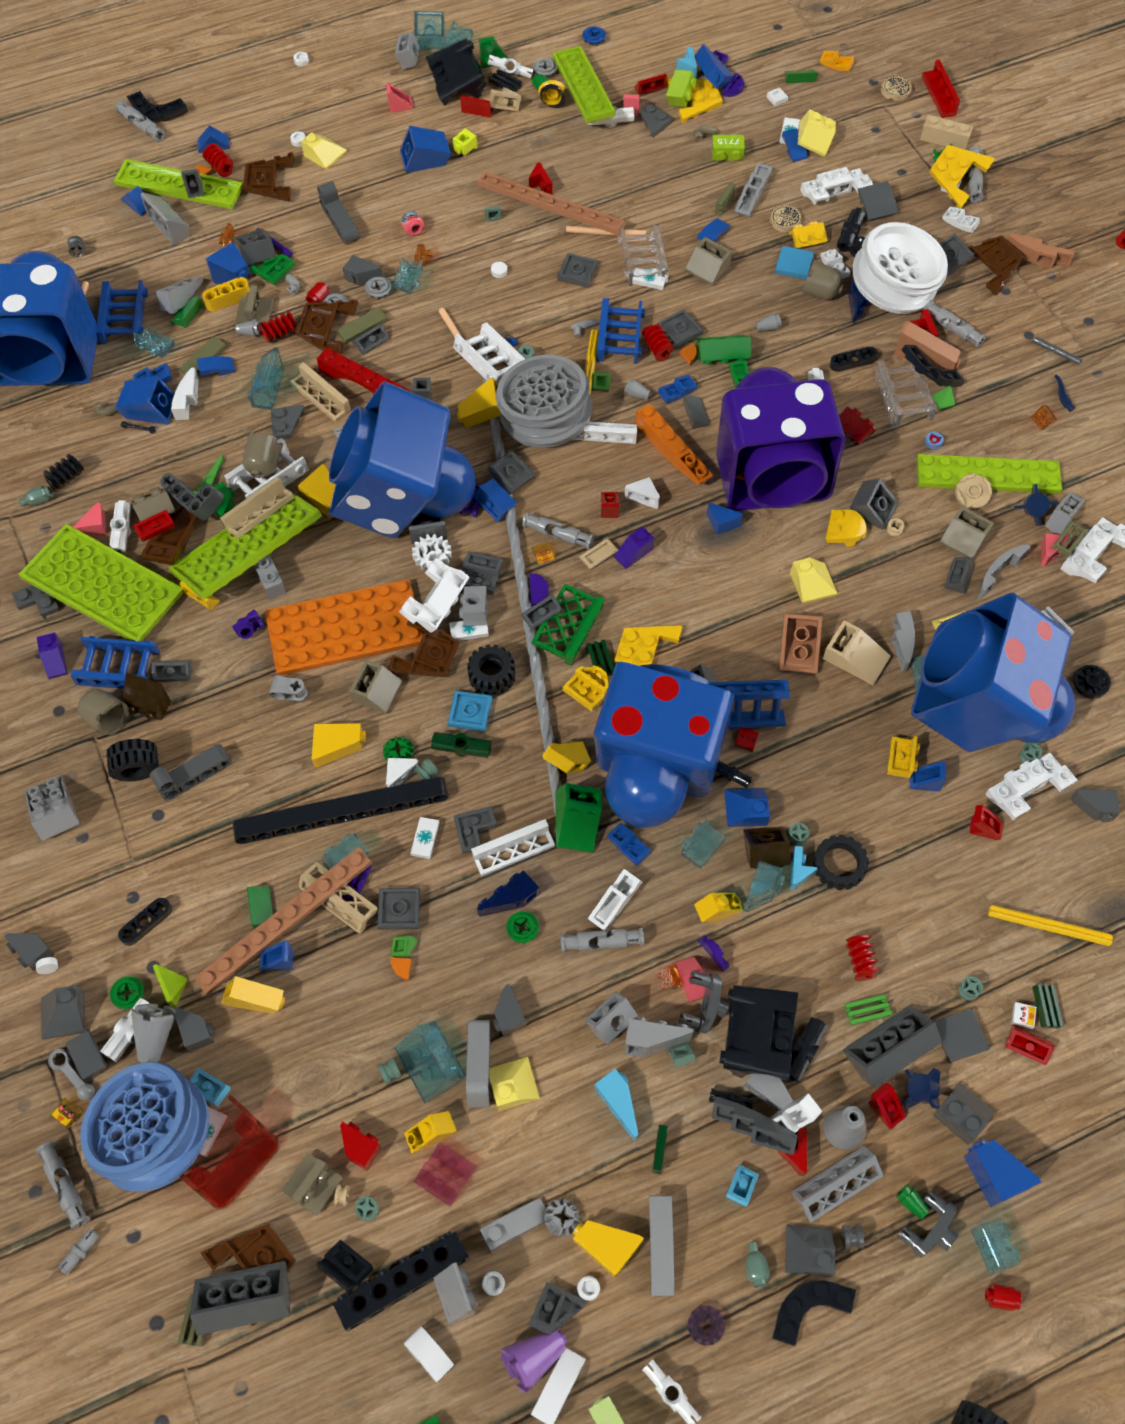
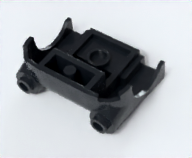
[426,38,486,106]
[719,985,798,1081]

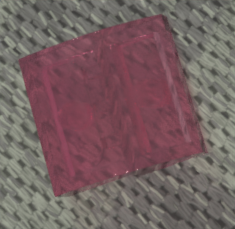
[414,1142,477,1207]

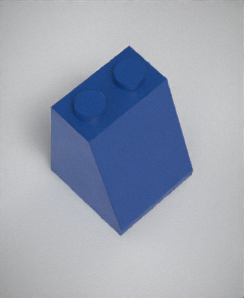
[400,125,451,173]
[115,375,175,424]
[964,1139,1041,1207]

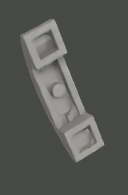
[978,544,1031,600]

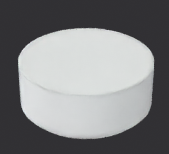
[293,52,309,67]
[290,131,306,147]
[491,262,507,278]
[35,957,58,974]
[482,1271,505,1296]
[577,1276,600,1301]

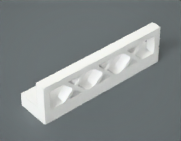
[571,422,637,444]
[471,819,555,877]

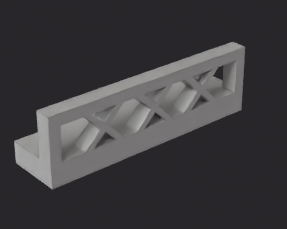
[791,1146,883,1223]

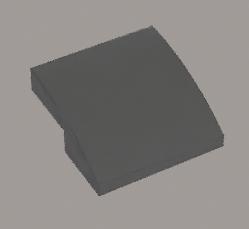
[858,181,898,221]
[463,551,503,595]

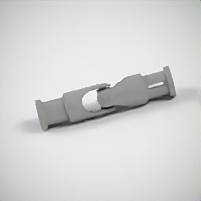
[115,100,165,142]
[968,146,984,203]
[923,300,986,348]
[522,512,595,550]
[560,927,644,952]
[35,1141,91,1230]

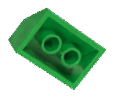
[695,335,751,364]

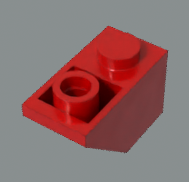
[340,1121,381,1171]

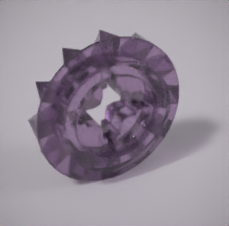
[688,1306,725,1346]

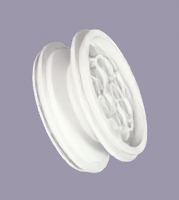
[853,222,948,314]

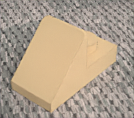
[489,87,521,111]

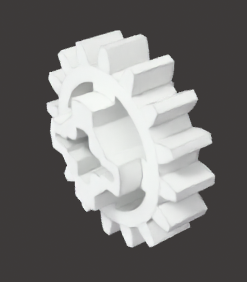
[412,534,452,570]

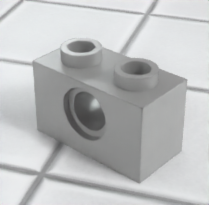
[395,32,420,69]
[254,555,287,601]
[459,586,488,626]
[585,992,638,1045]

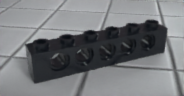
[333,1231,470,1332]

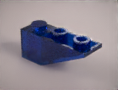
[848,278,869,323]
[477,870,540,917]

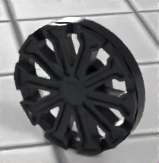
[1073,665,1111,699]

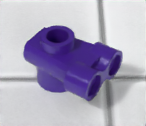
[232,609,265,639]

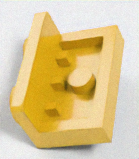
[789,221,827,249]
[886,736,920,779]

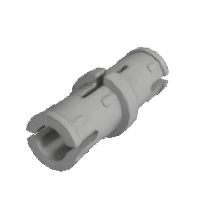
[57,1228,100,1275]

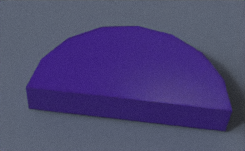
[723,73,745,97]
[529,573,549,607]
[697,935,729,972]

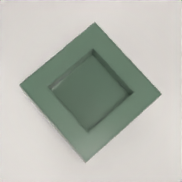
[668,1043,696,1067]

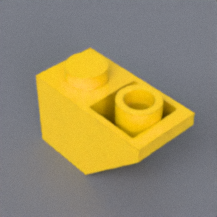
[542,741,591,773]
[694,893,743,923]
[404,1111,457,1154]

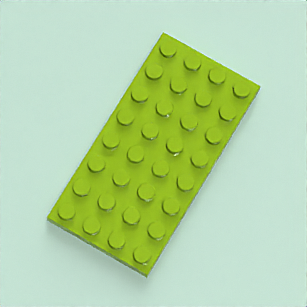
[168,488,322,600]
[18,524,184,642]

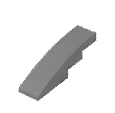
[734,163,772,217]
[649,1195,675,1296]

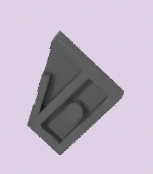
[639,103,673,138]
[270,405,305,440]

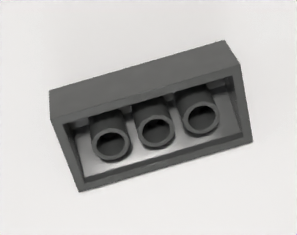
[842,1005,942,1088]
[190,1261,291,1336]

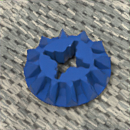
[582,26,606,45]

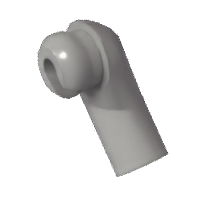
[285,274,300,295]

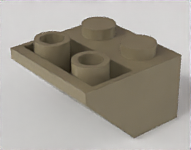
[685,237,732,285]
[131,487,175,522]
[940,506,994,559]
[349,660,402,714]

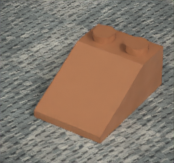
[779,614,823,673]

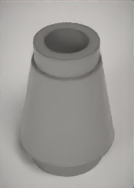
[756,313,782,332]
[236,320,262,337]
[624,379,651,400]

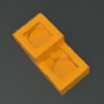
[820,51,854,72]

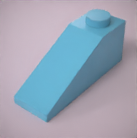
[594,1069,638,1141]

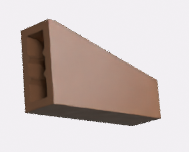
[894,320,961,369]

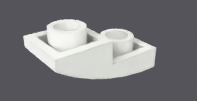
[943,207,980,233]
[820,249,850,279]
[403,1326,454,1382]

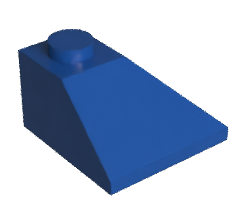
[206,242,251,284]
[724,788,770,827]

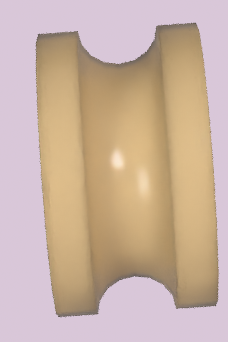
[887,518,904,537]
[334,1184,350,1206]

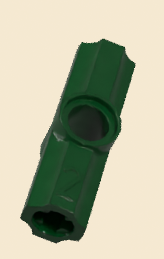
[431,732,492,758]

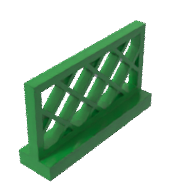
[531,583,605,666]

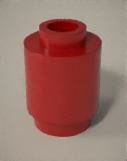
[306,282,330,303]
[985,1283,1022,1311]

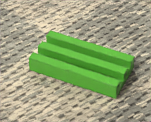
[844,994,892,1026]

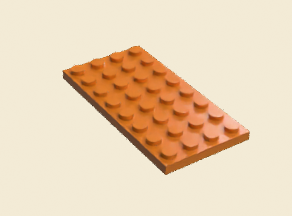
[265,579,423,676]

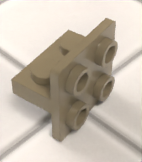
[236,285,274,325]
[282,1153,343,1216]

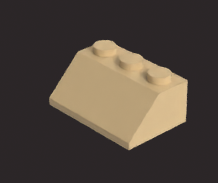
[920,115,973,150]

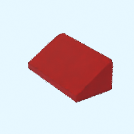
[635,73,667,95]
[1005,1025,1055,1065]

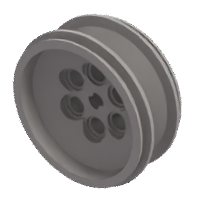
[496,355,593,448]

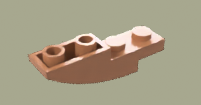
[1008,233,1075,268]

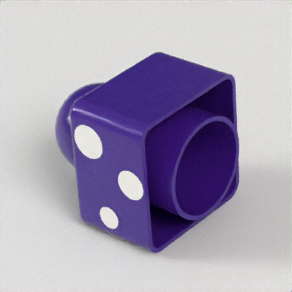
[716,367,846,511]

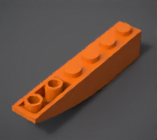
[635,404,713,485]

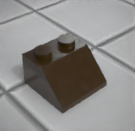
[122,673,171,720]
[743,827,790,869]

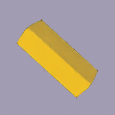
[180,581,220,610]

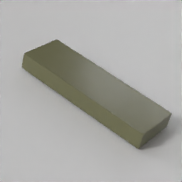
[337,307,388,344]
[179,336,227,375]

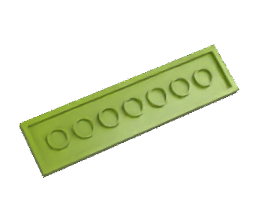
[552,45,616,124]
[114,159,243,209]
[916,454,1062,494]

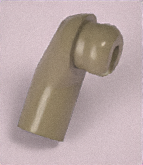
[693,124,716,141]

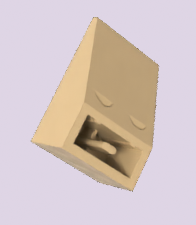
[823,620,891,685]

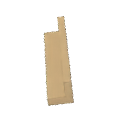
[290,362,351,423]
[220,477,295,539]
[299,862,378,934]

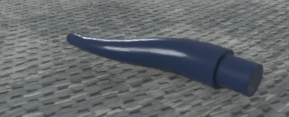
[1055,374,1075,412]

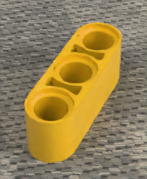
[202,277,250,312]

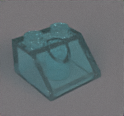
[414,11,446,49]
[744,861,785,913]
[971,1218,1021,1275]

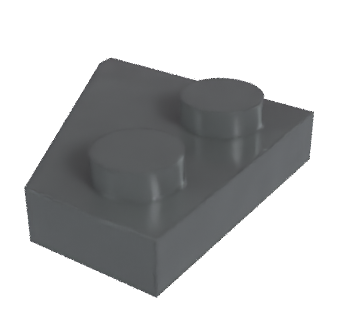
[529,1282,587,1335]

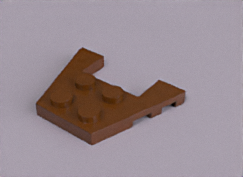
[243,152,294,202]
[968,235,1024,296]
[295,299,358,354]
[387,620,459,677]
[201,1224,296,1326]

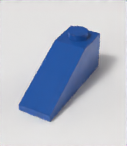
[695,44,734,89]

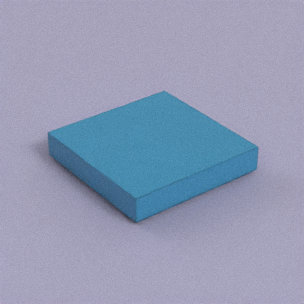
[775,246,814,280]
[448,690,493,732]

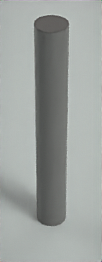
[1033,336,1082,365]

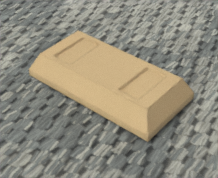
[579,538,618,569]

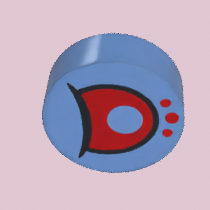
[925,432,944,449]

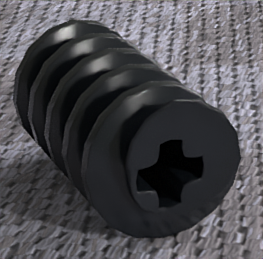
[43,454,84,491]

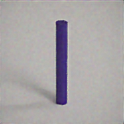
[256,228,293,258]

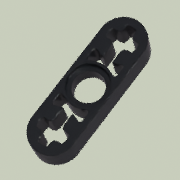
[830,347,878,372]
[118,898,172,946]

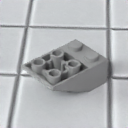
[24,775,80,841]
[624,1017,693,1058]
[433,1262,478,1326]

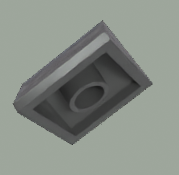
[409,517,447,544]

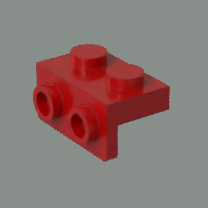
[839,406,876,445]

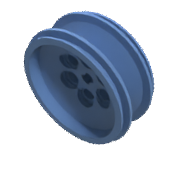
[80,1062,209,1192]

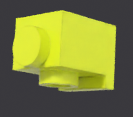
[453,129,477,155]

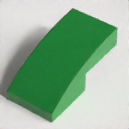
[729,360,749,388]

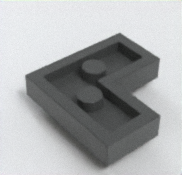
[12,585,60,618]
[453,807,497,855]

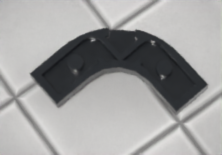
[127,91,188,121]
[901,345,965,387]
[772,1280,856,1346]

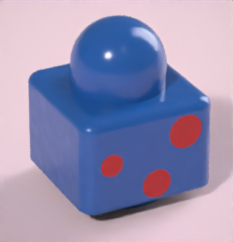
[911,592,1076,752]
[594,662,734,828]

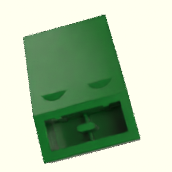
[555,783,602,853]

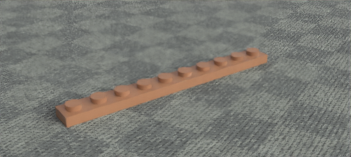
[477,172,625,235]
[194,847,373,995]

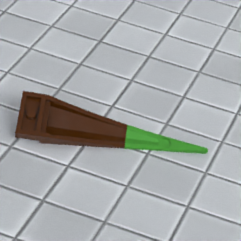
[140,455,224,566]

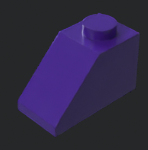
[614,526,654,569]
[36,632,68,679]

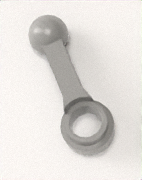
[48,1049,95,1101]

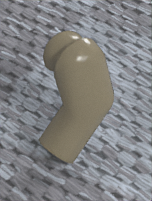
[93,402,118,416]

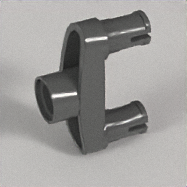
[679,970,729,1034]
[897,1190,958,1258]

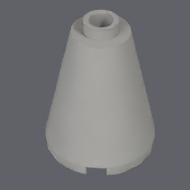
[131,1004,176,1063]
[823,1105,867,1150]

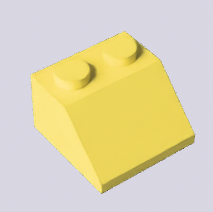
[798,109,836,156]

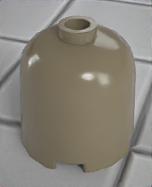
[801,260,844,300]
[242,432,283,478]
[78,689,129,735]

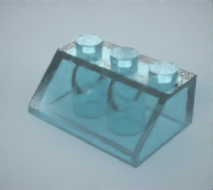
[248,347,284,410]
[395,1021,466,1103]

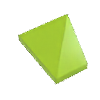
[153,964,188,1008]

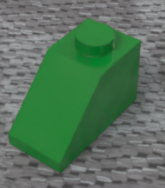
[213,482,235,526]

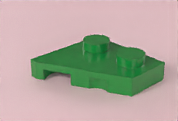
[479,36,509,68]
[250,254,296,286]

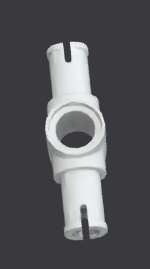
[488,54,533,79]
[642,1359,702,1424]

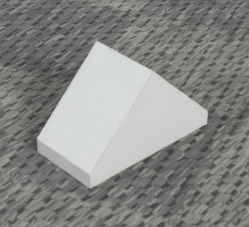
[625,477,660,509]
[386,758,419,788]

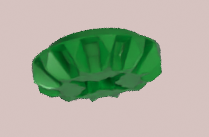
[383,736,414,762]
[506,911,539,944]
[110,976,145,1010]

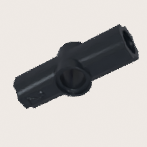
[836,207,865,252]
[789,1017,827,1083]

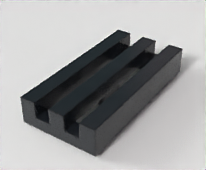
[489,69,522,92]

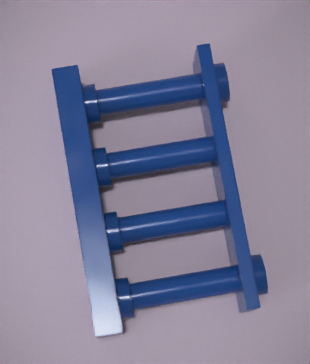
[96,280,148,344]
[597,298,645,364]
[71,636,160,689]
[711,680,790,728]

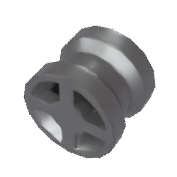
[67,236,85,257]
[841,1224,864,1249]

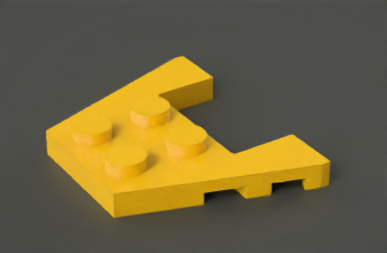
[666,78,723,124]
[929,145,995,209]
[615,625,683,666]

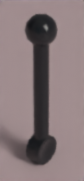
[121,421,156,434]

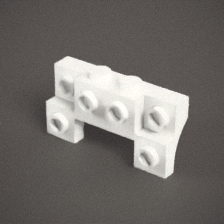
[801,167,873,205]
[1061,517,1125,583]
[399,558,469,633]
[985,753,1077,821]

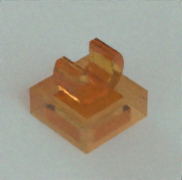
[219,223,238,247]
[414,244,433,268]
[1031,405,1056,430]
[655,965,682,990]

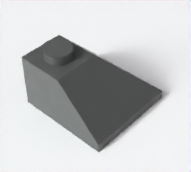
[41,985,85,1040]
[785,1225,835,1277]

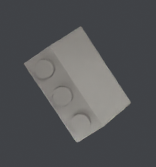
[140,192,190,245]

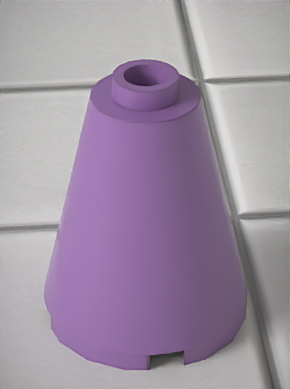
[500,1330,567,1393]

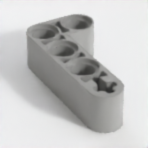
[466,1020,490,1108]

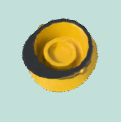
[538,80,565,108]

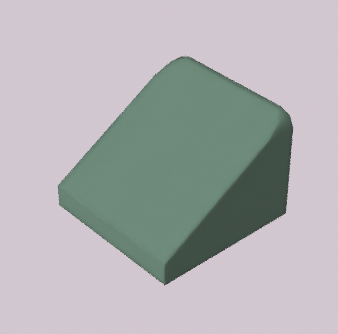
[484,206,502,221]

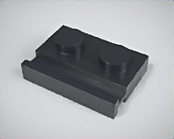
[317,1239,373,1294]

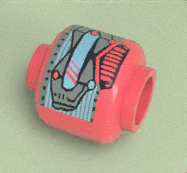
[401,211,424,236]

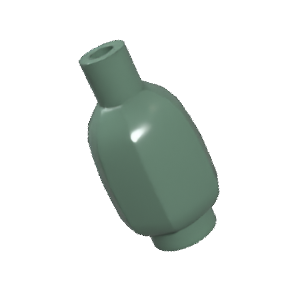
[19,486,53,506]
[745,1242,770,1288]

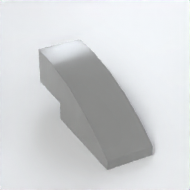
[891,611,915,672]

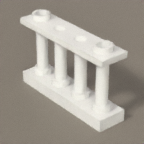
[453,323,525,385]
[224,438,309,499]

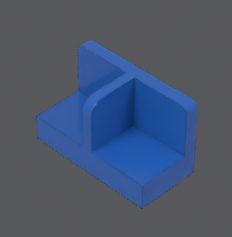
[473,479,517,523]

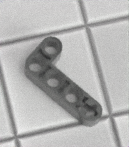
[317,181,360,244]
[160,473,223,520]
[150,744,232,801]

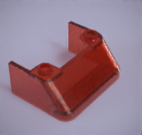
[180,1095,280,1210]

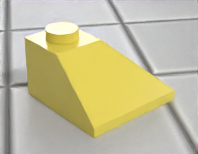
[301,132,347,170]
[790,558,837,604]
[489,1057,540,1112]

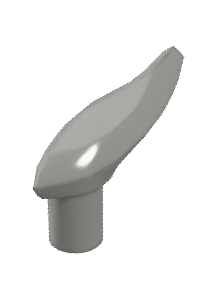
[570,320,600,337]

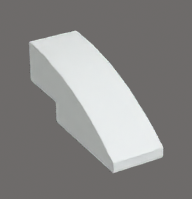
[171,368,199,420]
[588,869,642,931]
[769,1093,822,1134]
[531,1348,586,1424]

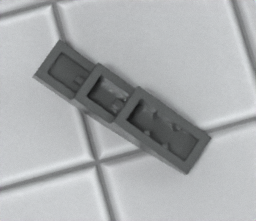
[712,1096,798,1155]

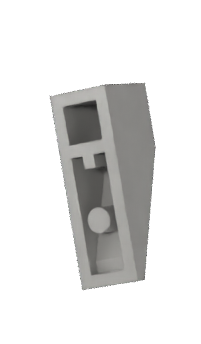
[156,277,203,314]
[1045,492,1086,535]
[744,1074,793,1112]
[480,1198,546,1253]

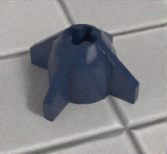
[1014,484,1058,526]
[903,1068,941,1109]

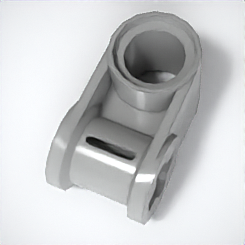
[269,675,308,702]

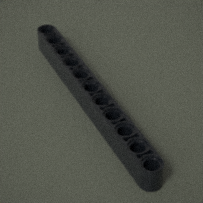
[232,777,449,844]

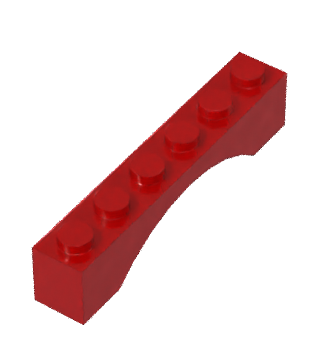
[316,347,410,394]

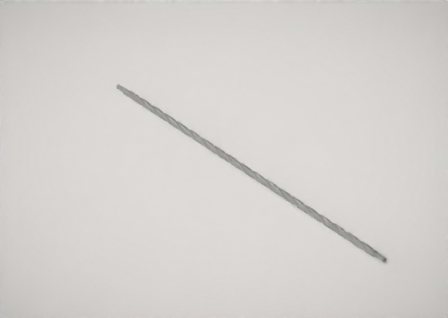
[478,341,562,816]

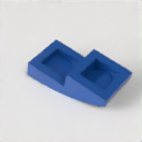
[782,128,808,162]
[697,218,730,242]
[196,356,236,376]
[133,363,173,383]
[658,375,698,404]
[607,823,651,866]

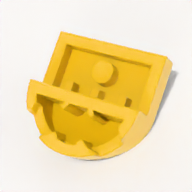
[826,509,867,547]
[562,665,609,712]

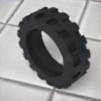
[813,835,869,890]

